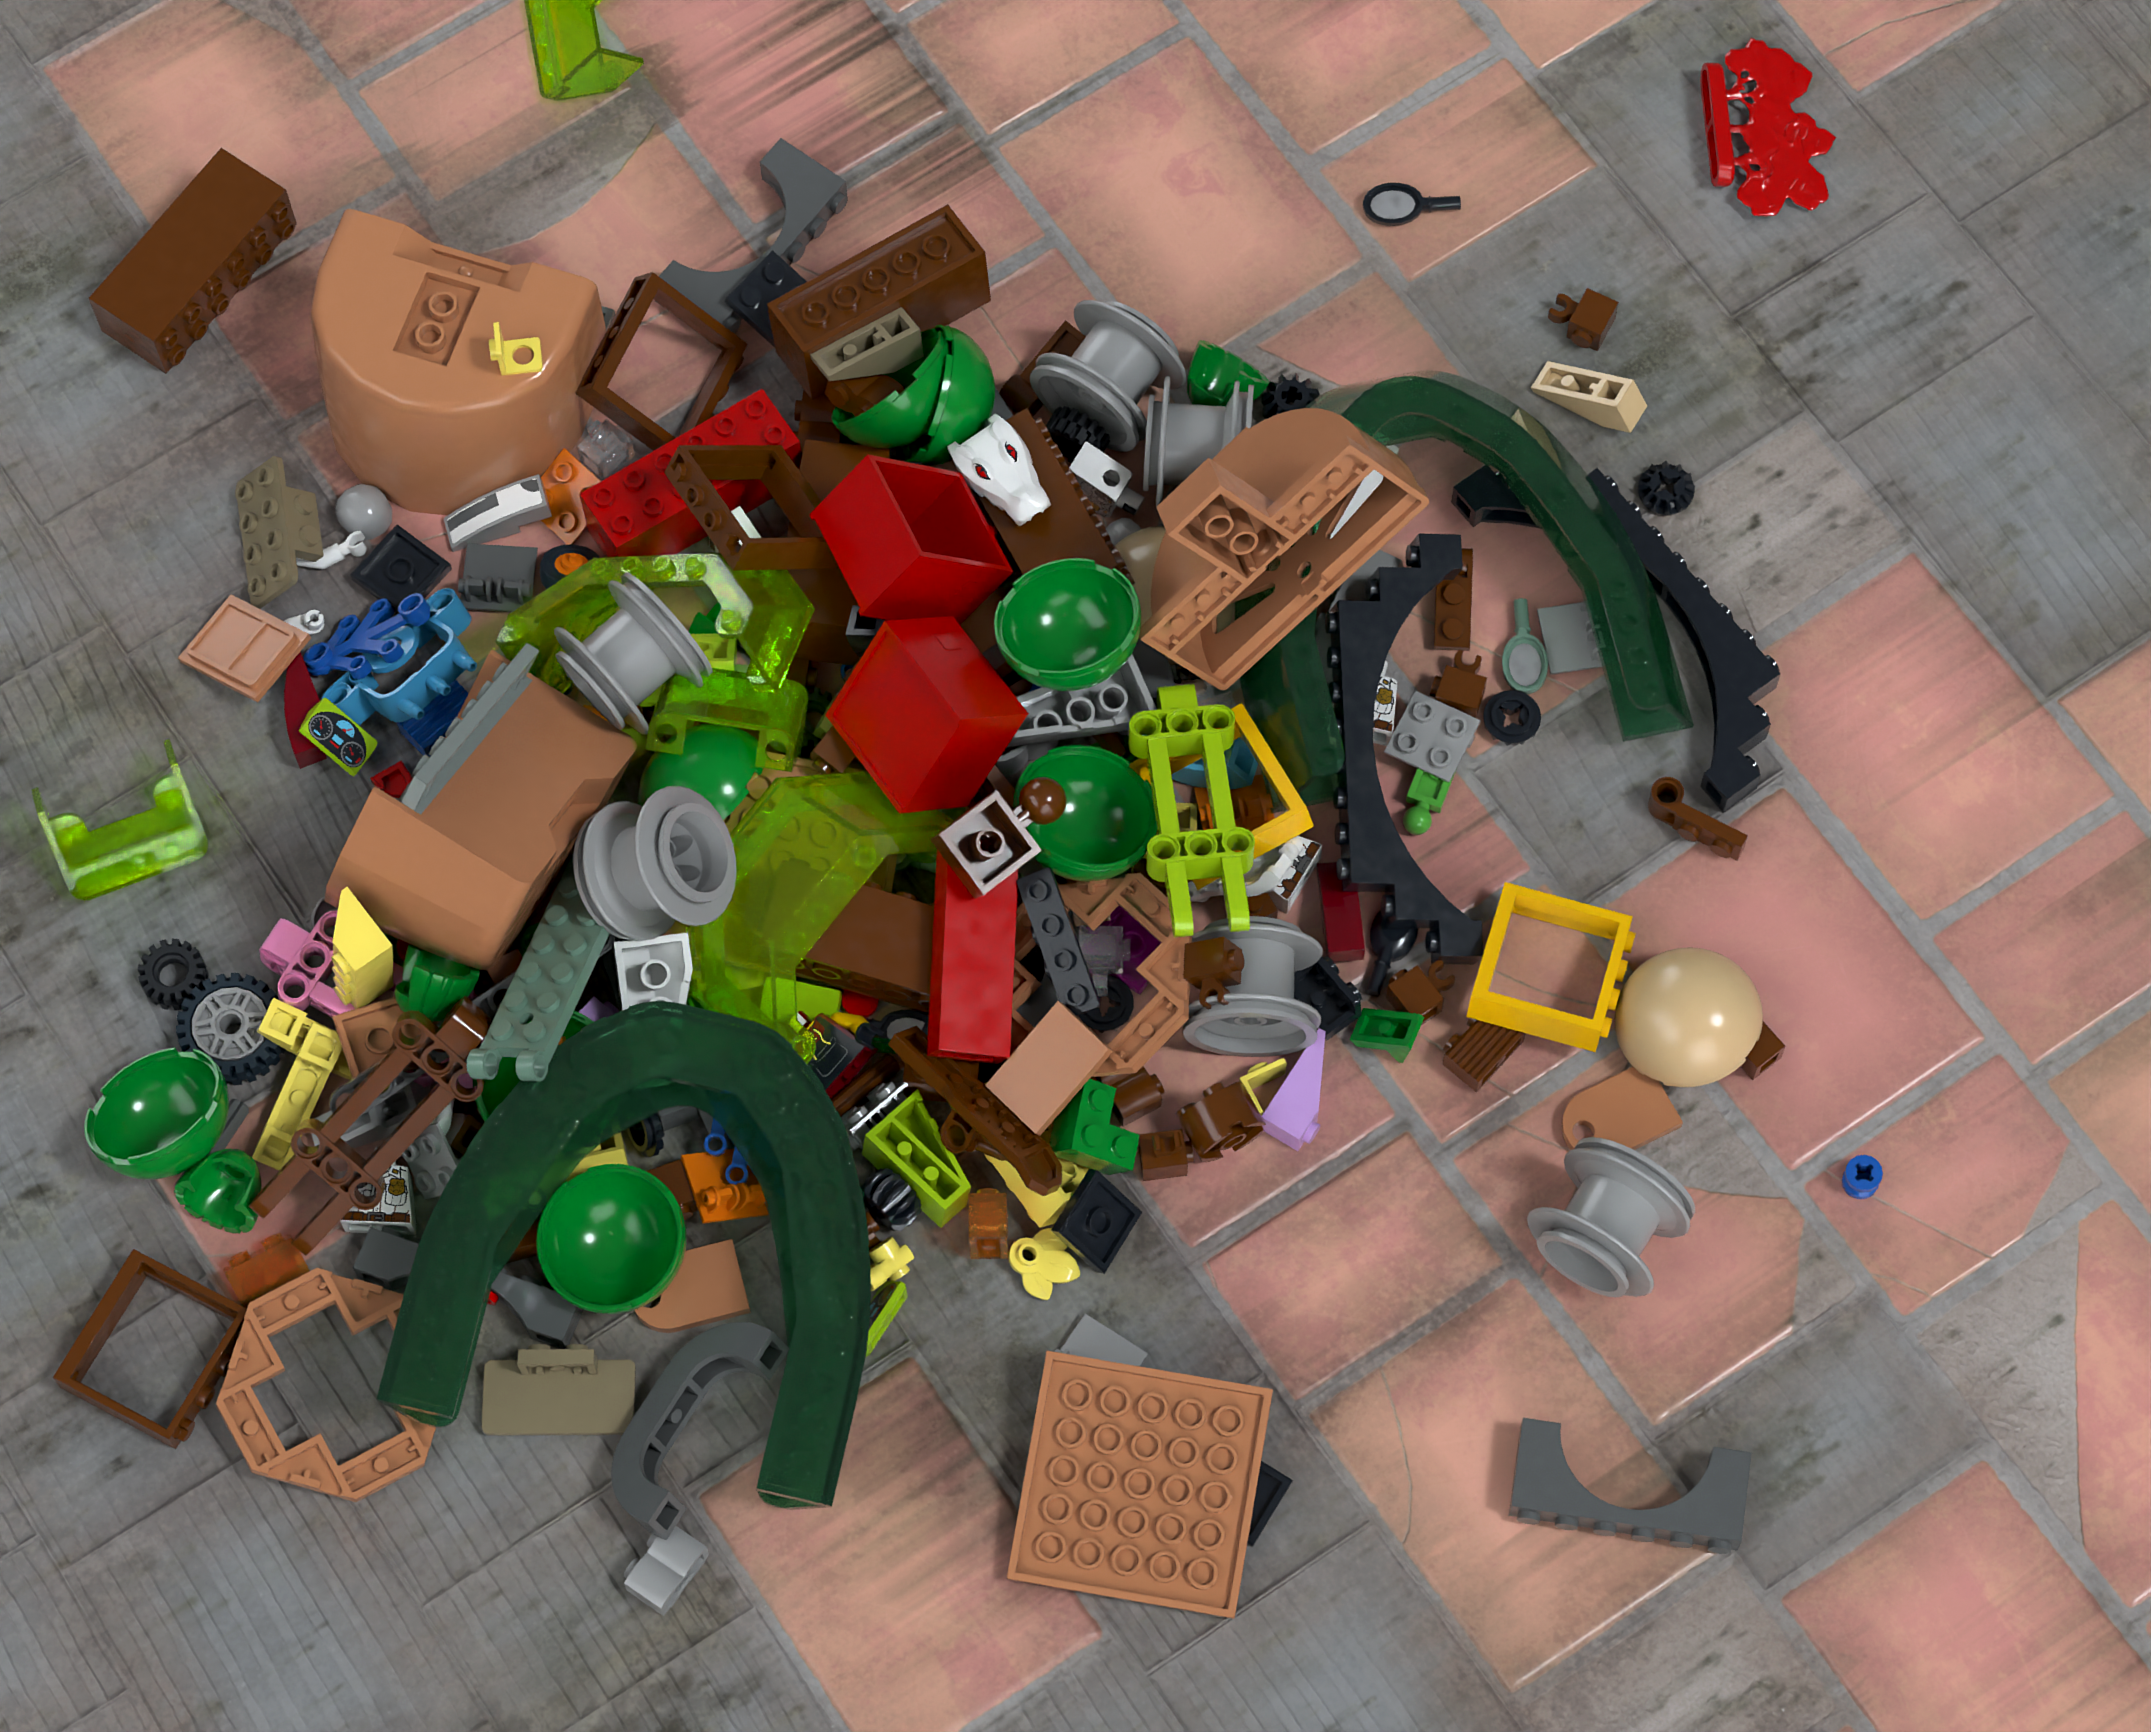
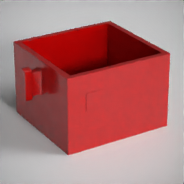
[809,454,1013,625]
[825,616,1029,814]

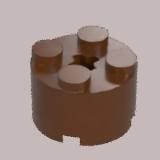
[1176,1081,1266,1162]

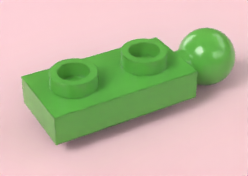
[1403,767,1458,835]

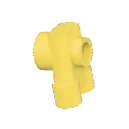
[852,1236,914,1293]

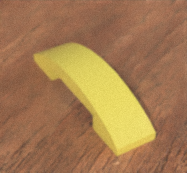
[257,998,388,1092]
[252,1022,342,1170]

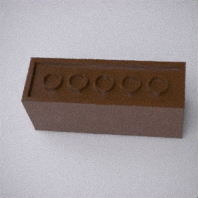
[88,148,297,374]
[767,204,991,400]
[976,408,1135,585]
[772,439,890,666]
[750,860,934,1015]

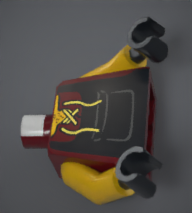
[787,1011,884,1118]

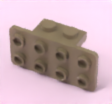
[235,456,324,609]
[482,1344,636,1435]

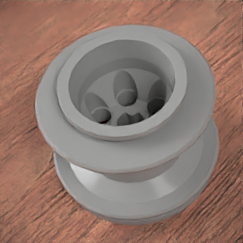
[1030,300,1186,452]
[1143,376,1254,511]
[554,572,713,735]
[573,786,737,940]
[1183,916,1323,1057]
[1527,1137,1695,1297]

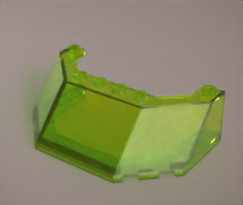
[495,553,815,693]
[686,771,954,1073]

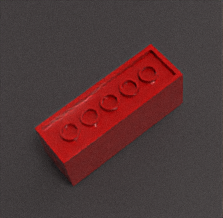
[580,388,802,579]

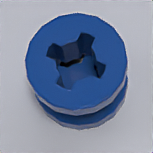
[1841,1155,1883,1199]

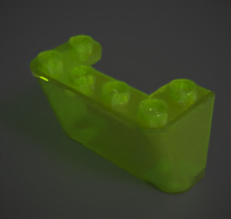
[646,668,808,772]

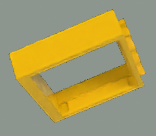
[1129,703,1314,890]
[1466,882,1636,1052]

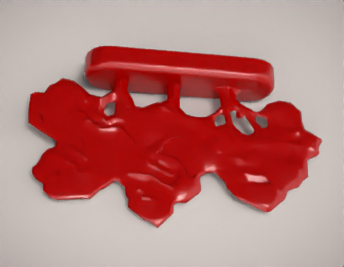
[1700,38,1836,216]

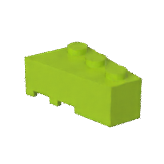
[862,1089,971,1228]

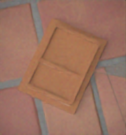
[178,595,311,703]

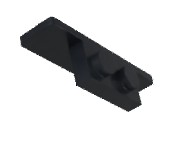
[1017,868,1101,1016]

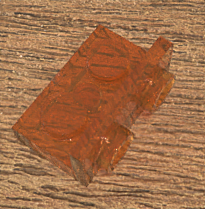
[223,1232,310,1308]

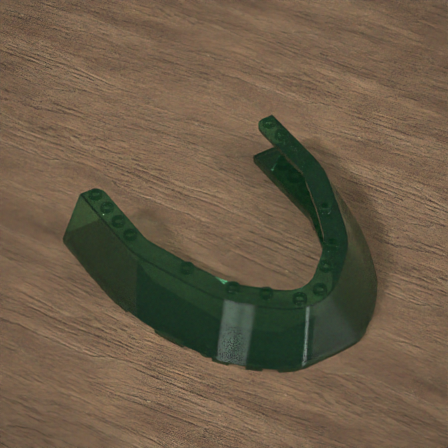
[1234,370,1694,814]
[376,1001,871,1510]

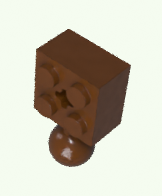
[930,777,1067,899]

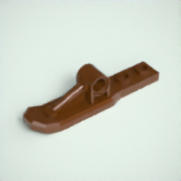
[888,1026,1062,1196]

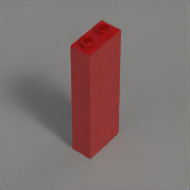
[927,838,1018,1064]

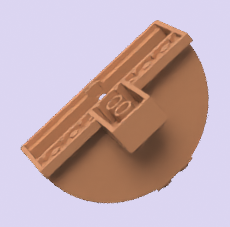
[1139,408,1429,690]

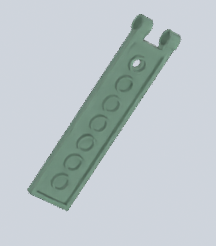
[467,852,610,1082]

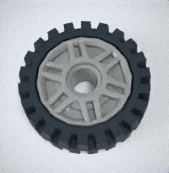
[176,973,285,1085]

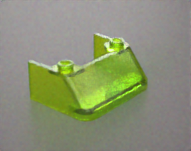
[524,0,644,101]
[31,739,208,900]

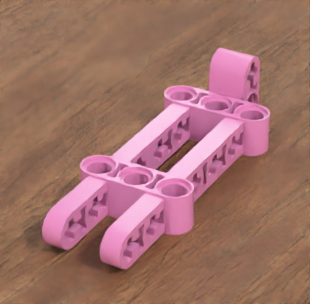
[259,911,485,1088]

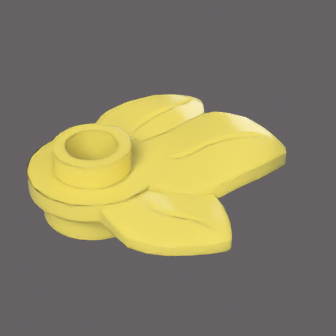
[1008,1228,1080,1300]

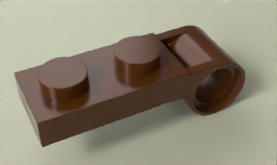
[999,320,1086,417]
[1434,548,1473,651]
[1648,777,1748,861]

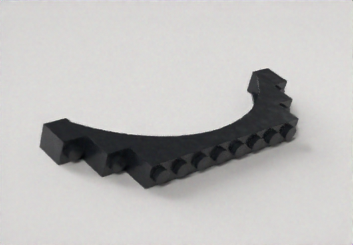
[1451,463,1781,813]
[1325,533,1483,965]

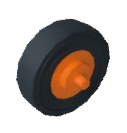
[540,544,604,598]

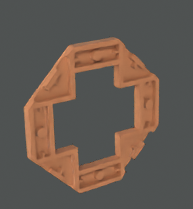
[1010,873,1192,1077]
[216,1268,456,1502]

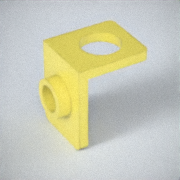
[489,322,543,376]
[1239,1058,1287,1116]

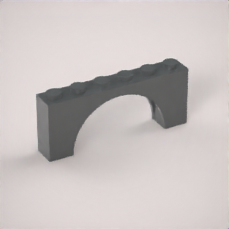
[655,138,848,334]
[1509,1418,1752,1554]

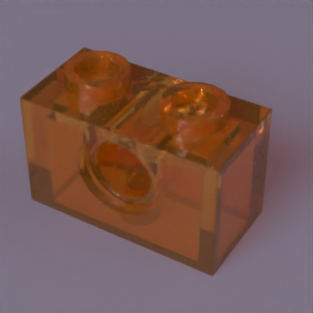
[969,1188,1008,1259]

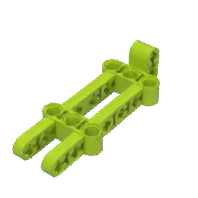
[1128,684,1255,937]

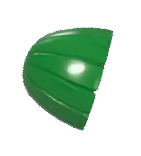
[1187,340,1270,407]
[395,944,480,1022]
[174,1149,262,1233]

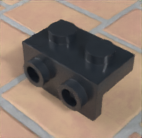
[1294,955,1362,1041]

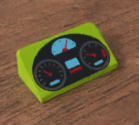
[299,698,378,777]
[845,1281,908,1357]

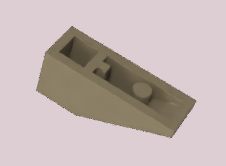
[810,307,924,381]

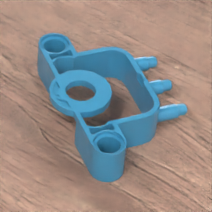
[322,588,477,725]

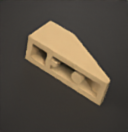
[1531,361,1647,433]

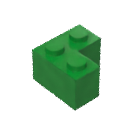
[1049,1079,1140,1175]

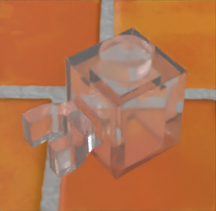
[577,419,635,481]
[1078,926,1131,996]

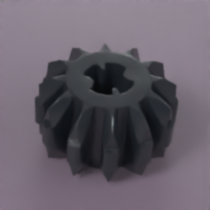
[1261,373,1321,419]
[859,1168,922,1231]

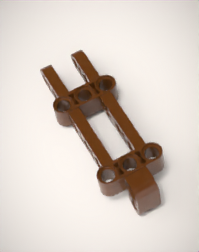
[249,995,493,1256]

